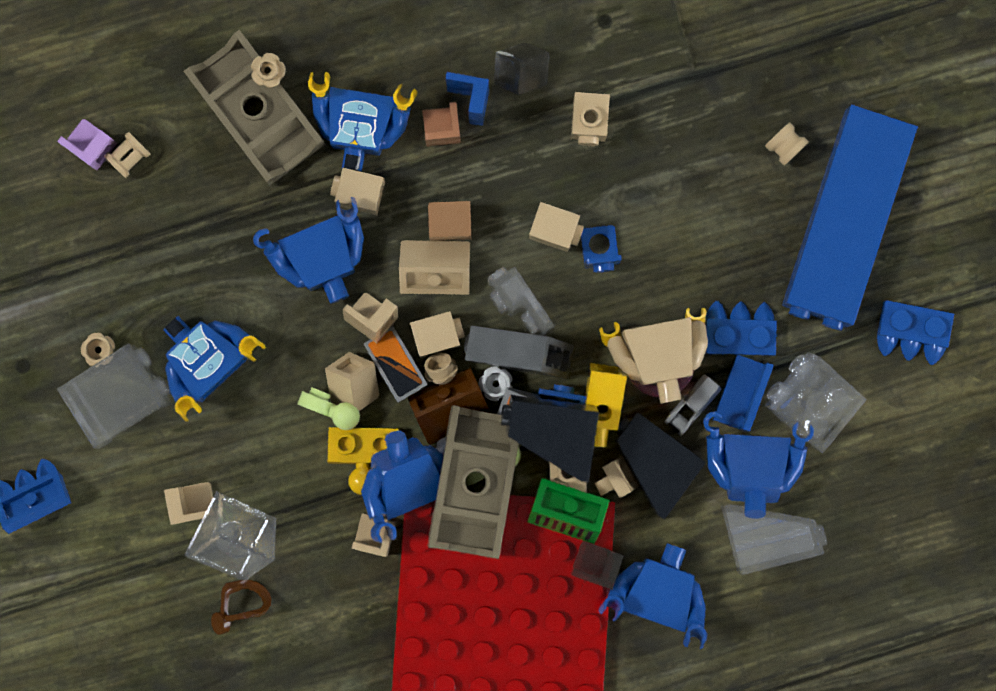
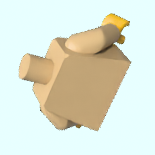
[599,308,708,403]

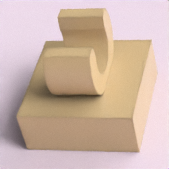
[594,455,640,498]

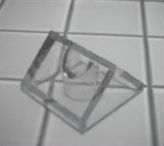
[185,491,276,580]

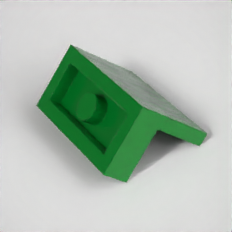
[527,478,610,544]

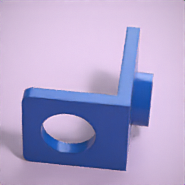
[581,225,622,273]
[538,384,586,404]

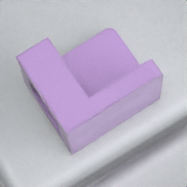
[57,119,118,171]

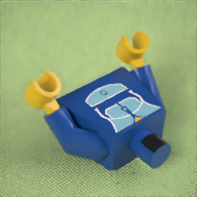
[308,72,417,172]
[164,316,266,422]

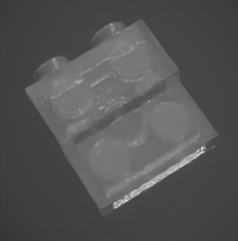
[487,267,555,336]
[764,352,867,453]

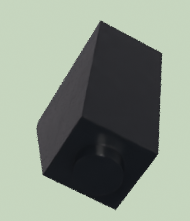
[500,395,599,483]
[614,412,706,520]

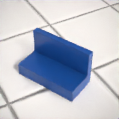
[446,72,489,126]
[712,354,774,432]

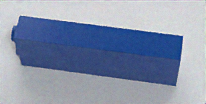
[782,104,918,331]

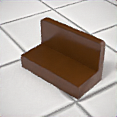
[408,368,490,445]

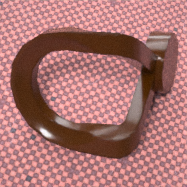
[211,580,272,635]

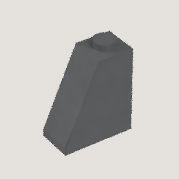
[464,326,574,379]

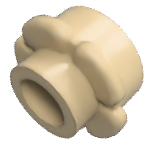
[251,53,286,88]
[81,333,115,367]
[424,353,458,385]

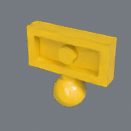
[327,427,399,495]

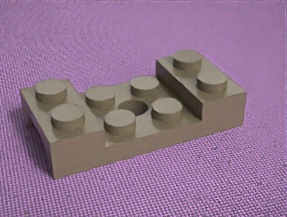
[183,30,325,185]
[427,406,519,559]

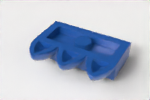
[877,300,954,365]
[705,301,777,356]
[0,459,72,534]

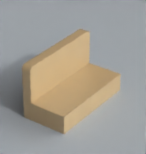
[399,240,470,295]

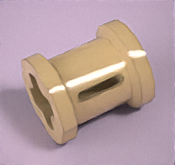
[104,132,151,178]

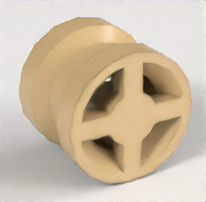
[765,122,809,166]

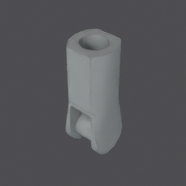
[664,374,722,437]

